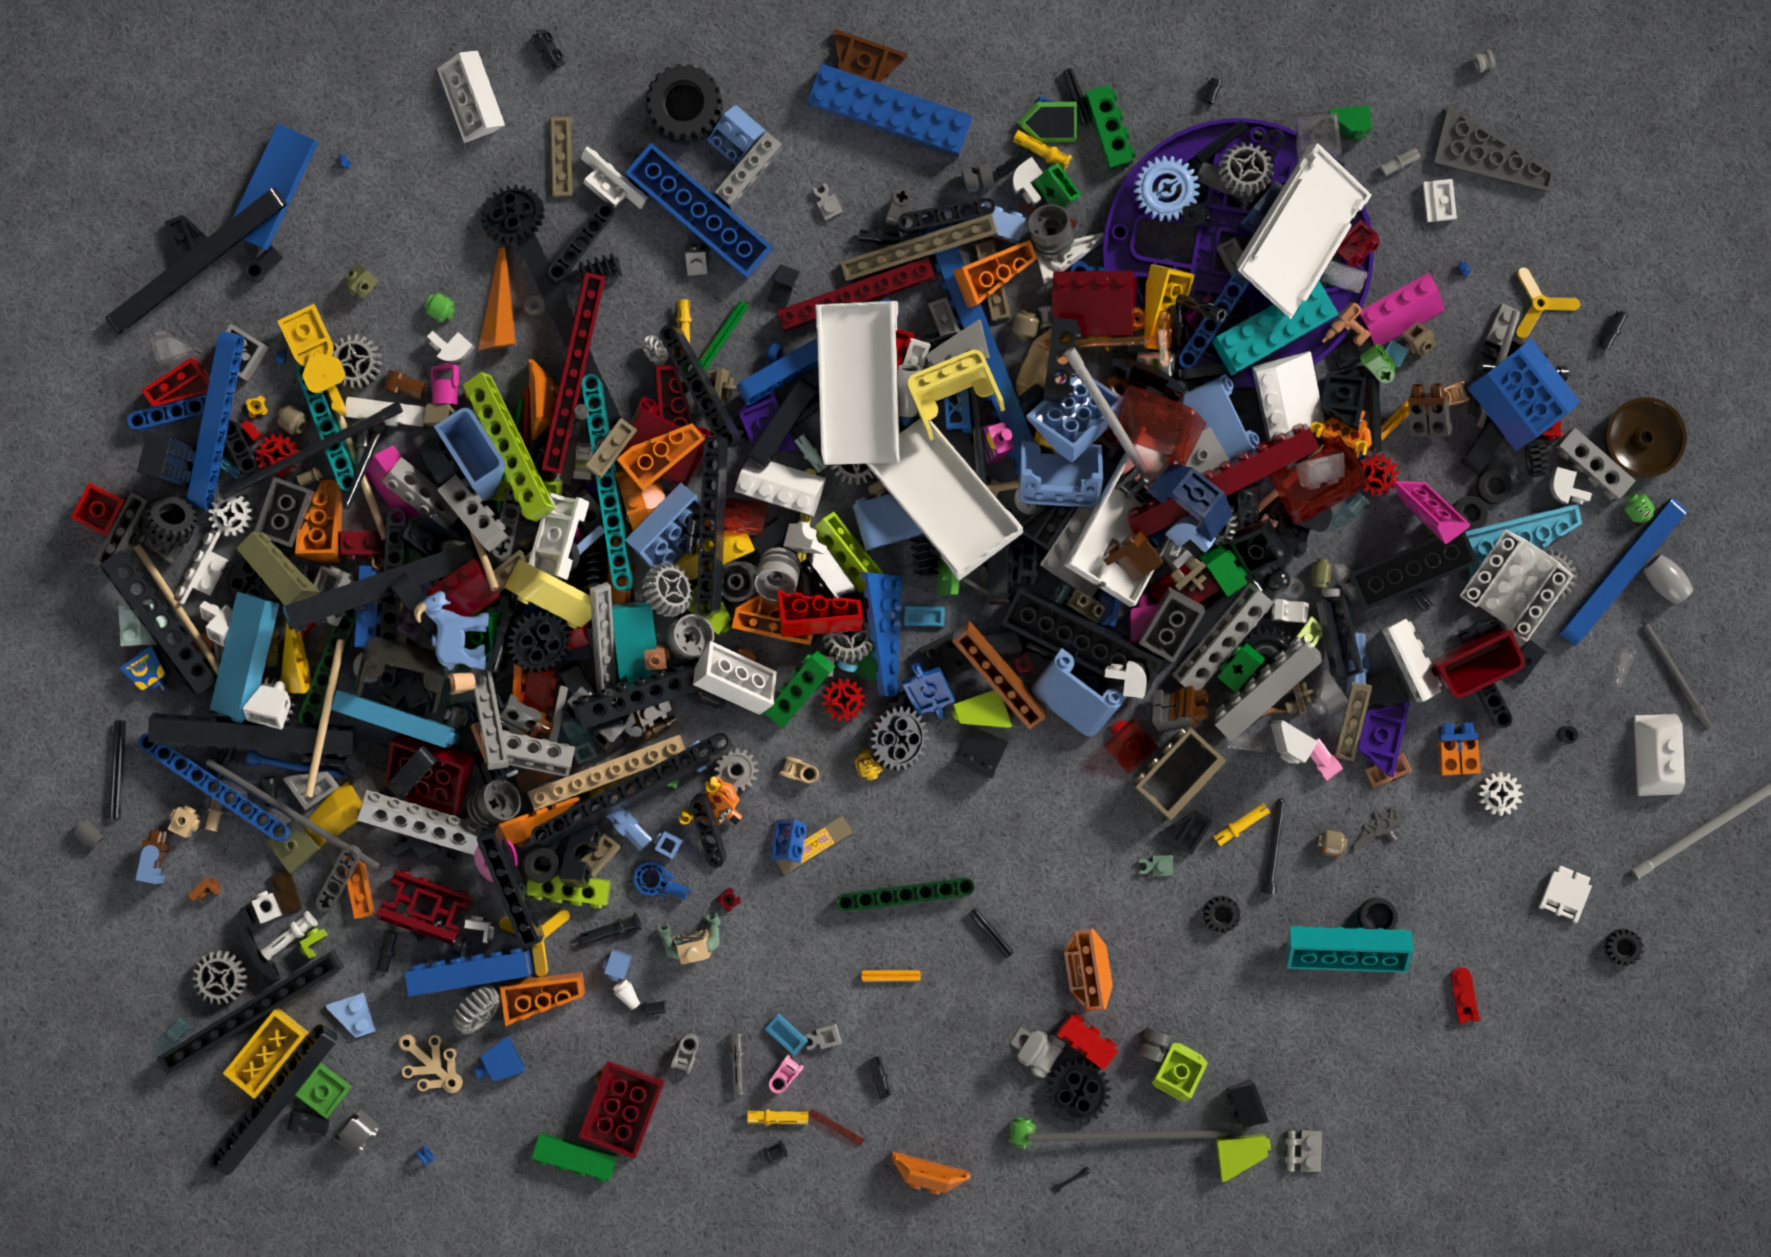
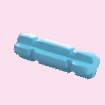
[220,455,242,479]

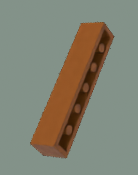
[952,621,1046,730]

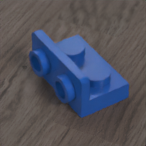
[770,819,807,863]

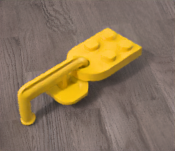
[278,304,347,416]

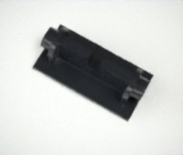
[531,29,565,71]

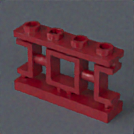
[377,870,471,946]

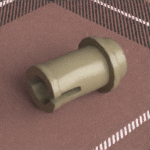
[297,466,324,487]

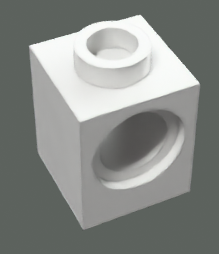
[252,891,282,924]

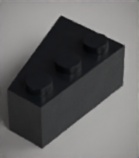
[413,426,467,487]
[1020,505,1078,552]

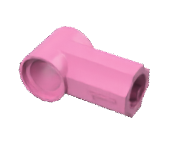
[1310,738,1343,781]

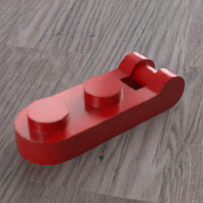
[1451,967,1480,1025]

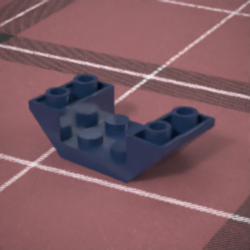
[1147,465,1233,542]

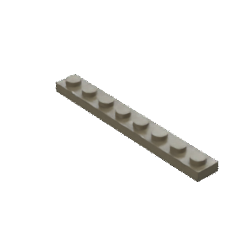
[841,214,998,281]

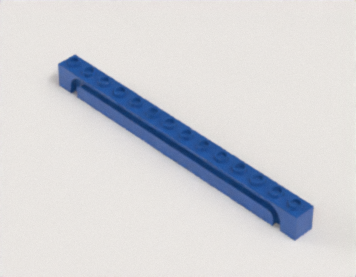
[921,212,1034,478]

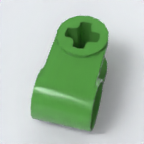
[1360,344,1396,383]

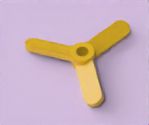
[1516,268,1580,339]
[499,909,570,977]

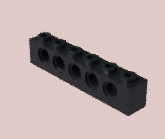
[476,826,545,949]

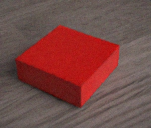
[241,420,263,442]

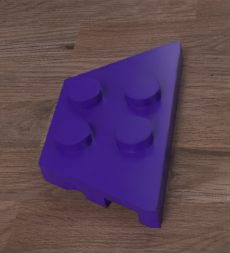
[738,392,797,452]
[1357,702,1410,778]

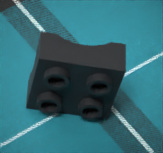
[919,631,972,680]

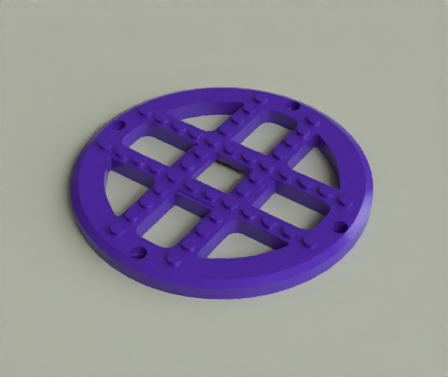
[1102,118,1374,389]

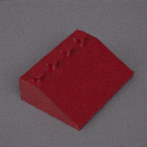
[1052,271,1137,337]
[384,733,474,817]
[579,1061,666,1159]

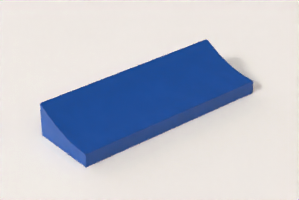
[233,124,319,250]

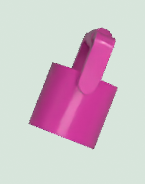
[431,362,459,406]

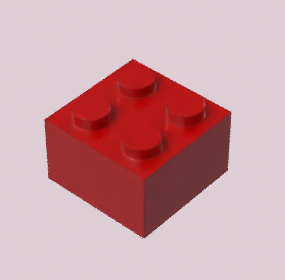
[70,482,126,536]

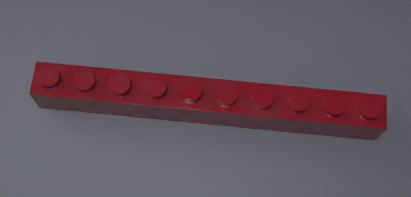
[540,272,605,475]
[1124,423,1320,537]

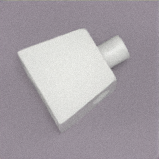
[243,681,291,730]

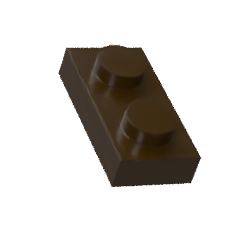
[270,871,303,915]

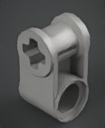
[670,1033,699,1074]

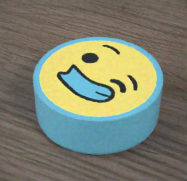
[837,657,859,672]

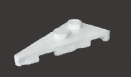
[1035,233,1104,284]

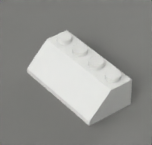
[437,51,505,143]
[735,460,826,517]
[1382,619,1442,702]
[693,641,777,715]
[1271,720,1318,764]

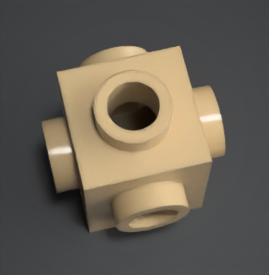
[168,805,200,838]

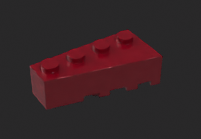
[655,365,696,427]

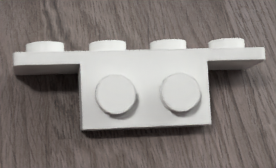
[581,147,647,209]
[345,397,426,427]
[175,529,228,605]

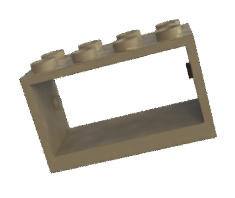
[1133,728,1226,820]

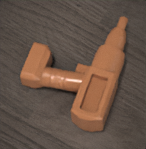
[1321,302,1371,346]

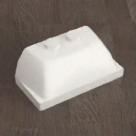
[1634,714,1685,796]

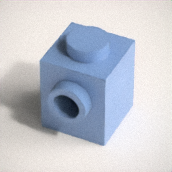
[654,831,684,859]
[603,949,633,982]

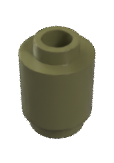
[1310,559,1332,588]

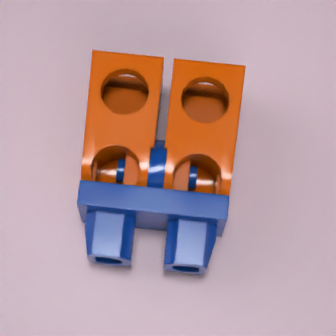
[1438,722,1481,776]

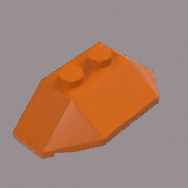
[529,359,559,441]
[615,465,666,531]
[732,594,813,645]
[1064,929,1113,1011]
[891,1151,971,1195]

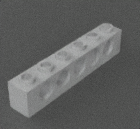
[1172,583,1274,691]
[357,790,482,855]

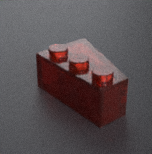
[523,665,558,734]

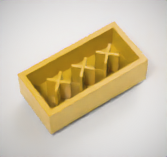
[223,1008,309,1099]

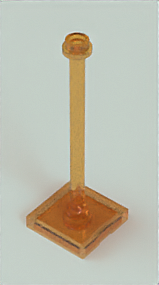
[1044,312,1173,367]

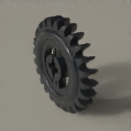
[1233,626,1291,682]

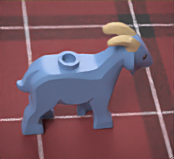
[414,591,489,670]

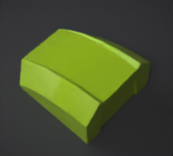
[1151,1043,1208,1102]

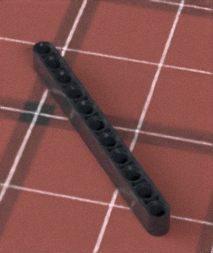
[105,187,287,335]
[518,231,622,428]
[531,732,733,847]

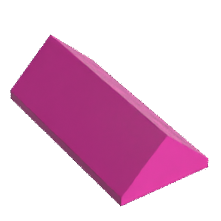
[365,445,421,523]
[1393,481,1470,544]

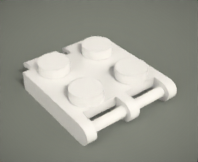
[1539,865,1592,923]

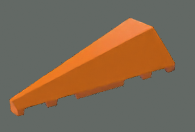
[478,247,517,351]

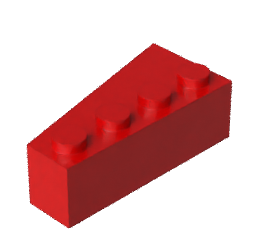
[777,590,863,637]

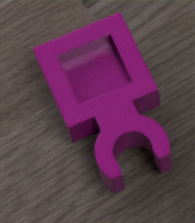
[1183,295,1219,331]

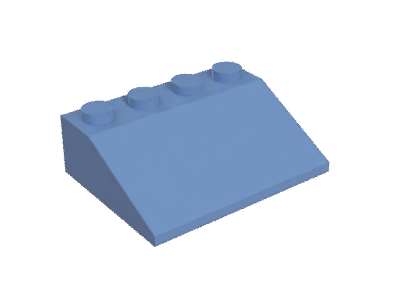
[1026,372,1125,462]
[625,483,715,569]

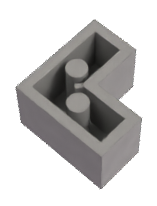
[226,324,269,381]

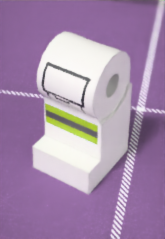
[1137,351,1176,376]
[573,442,596,480]

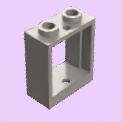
[313,565,355,627]

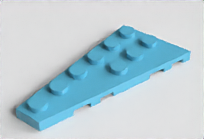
[1465,504,1582,579]

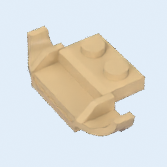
[1016,328,1068,402]

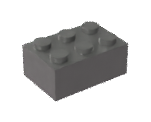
[254,477,316,548]
[1138,587,1205,663]

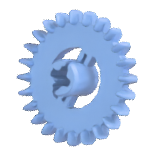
[1133,156,1200,222]

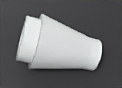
[613,979,640,1010]

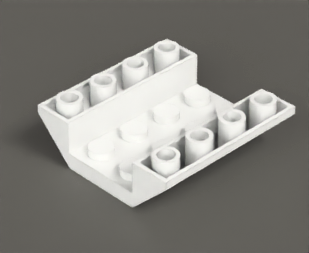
[1460,530,1574,642]

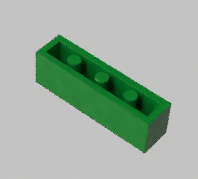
[532,1133,618,1182]

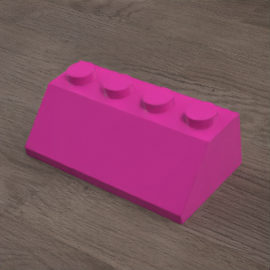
[1357,273,1445,346]

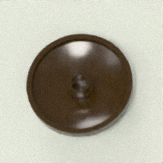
[1605,397,1687,478]

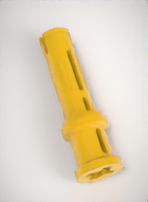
[1013,130,1072,171]

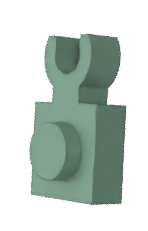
[1138,855,1174,876]

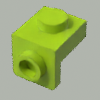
[300,928,328,959]

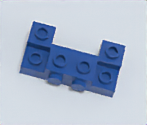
[354,566,382,648]

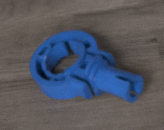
[634,862,691,900]

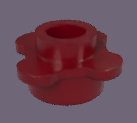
[1012,653,1035,676]
[717,888,741,912]

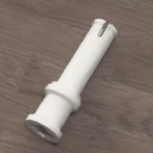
[261,911,318,960]

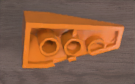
[499,796,581,848]

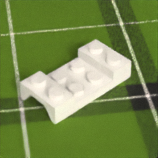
[528,493,589,580]

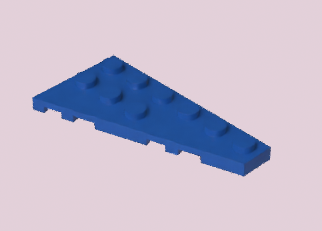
[861,572,903,696]

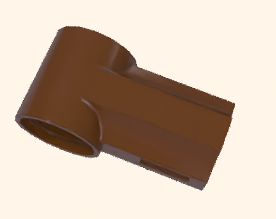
[383,370,426,400]

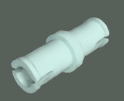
[794,434,828,473]

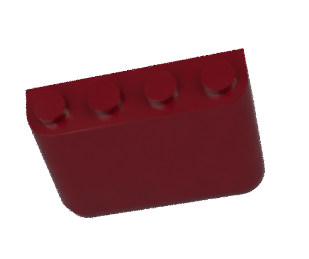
[1431,627,1525,698]

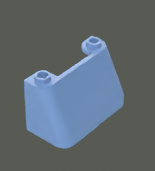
[1173,374,1259,461]
[1019,441,1103,507]
[852,494,924,552]
[1031,649,1127,737]

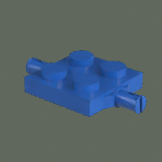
[902,663,955,720]

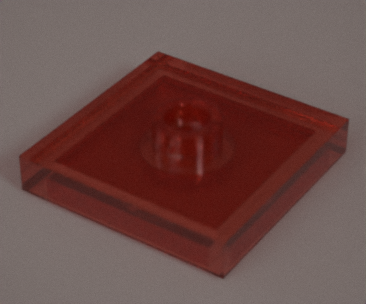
[724,498,768,536]
[1103,719,1158,774]

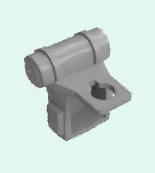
[1011,1027,1066,1078]

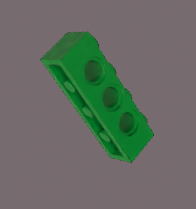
[1085,84,1135,171]
[765,651,836,729]

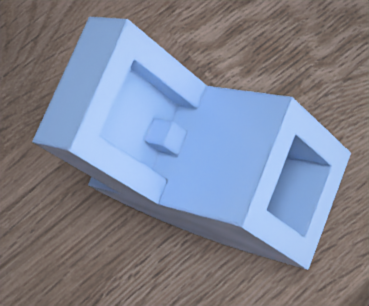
[1165,514,1216,553]

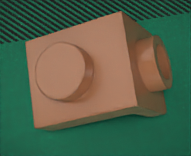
[644,642,671,670]

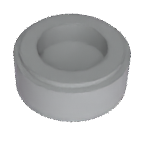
[1321,589,1341,597]

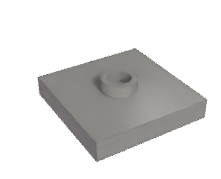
[1174,426,1230,474]

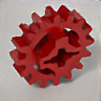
[255,434,300,477]
[1355,453,1400,497]
[822,679,865,722]

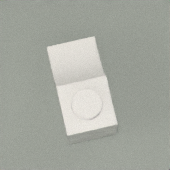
[783,521,827,554]
[1162,541,1193,571]

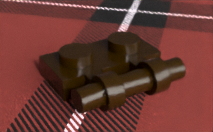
[633,701,677,739]

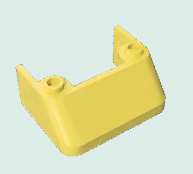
[908,350,1005,441]
[504,559,592,629]

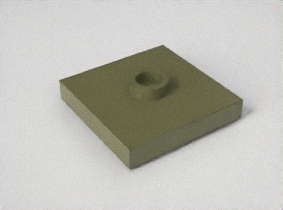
[267,819,321,873]

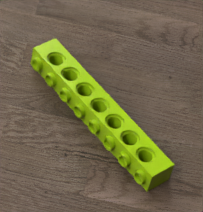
[463,372,556,522]

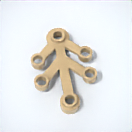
[399,1034,463,1093]

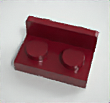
[1335,220,1381,270]
[339,531,383,559]

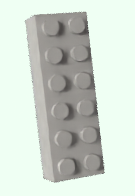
[1214,635,1322,742]

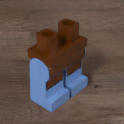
[135,830,171,884]

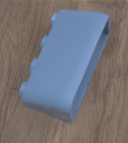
[434,408,505,502]

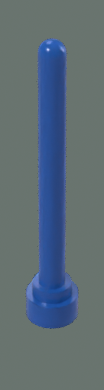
[246,750,344,780]

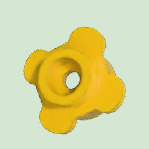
[246,396,268,418]

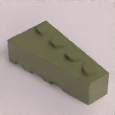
[236,532,320,606]

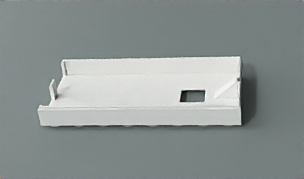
[1064,426,1185,607]

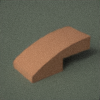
[1365,753,1412,788]

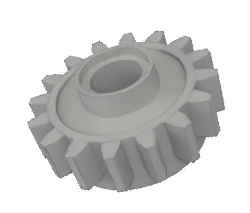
[715,748,759,792]

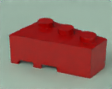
[141,357,210,407]
[1055,1012,1119,1070]

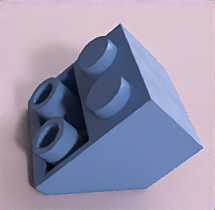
[707,105,766,166]

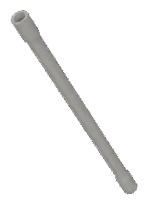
[1064,347,1155,489]
[1631,783,1771,879]

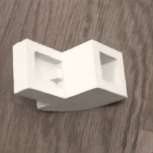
[1012,157,1043,206]
[427,331,475,363]
[1550,467,1592,504]
[1271,599,1309,623]
[199,601,232,647]
[1105,661,1147,698]

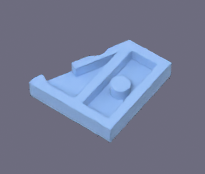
[326,993,376,1038]

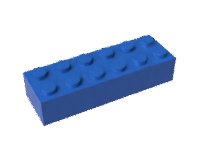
[404,947,533,996]

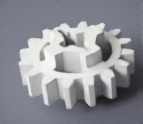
[209,495,253,537]
[1478,772,1523,816]

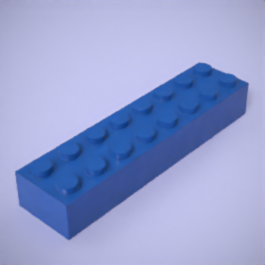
[808,63,972,157]
[625,143,774,281]

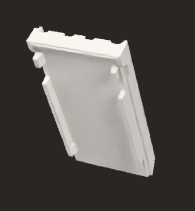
[1237,143,1371,319]
[816,301,900,465]
[866,418,1023,580]

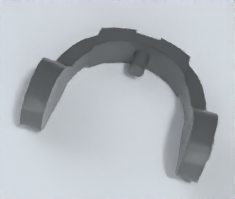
[574,403,591,448]

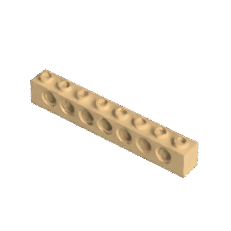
[528,735,685,811]

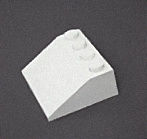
[1252,351,1325,442]

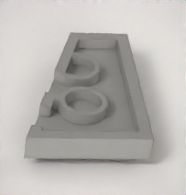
[926,319,990,367]

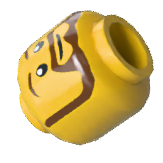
[855,749,883,780]

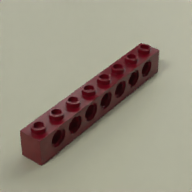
[777,257,935,332]

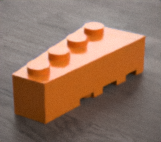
[953,240,1037,308]
[500,972,585,1026]

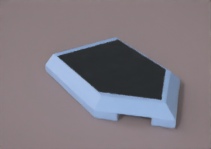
[576,526,606,568]

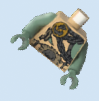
[658,913,721,964]

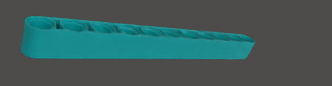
[582,374,633,592]

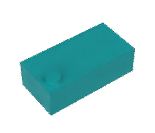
[612,600,661,682]

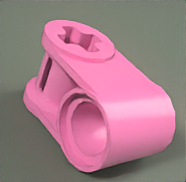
[769,1054,804,1093]

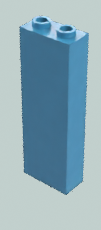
[210,592,279,723]
[331,690,460,748]

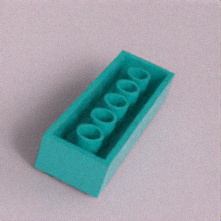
[1211,280,1339,376]
[1285,926,1414,973]

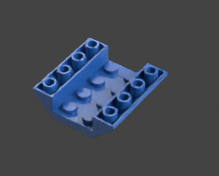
[1467,338,1580,451]

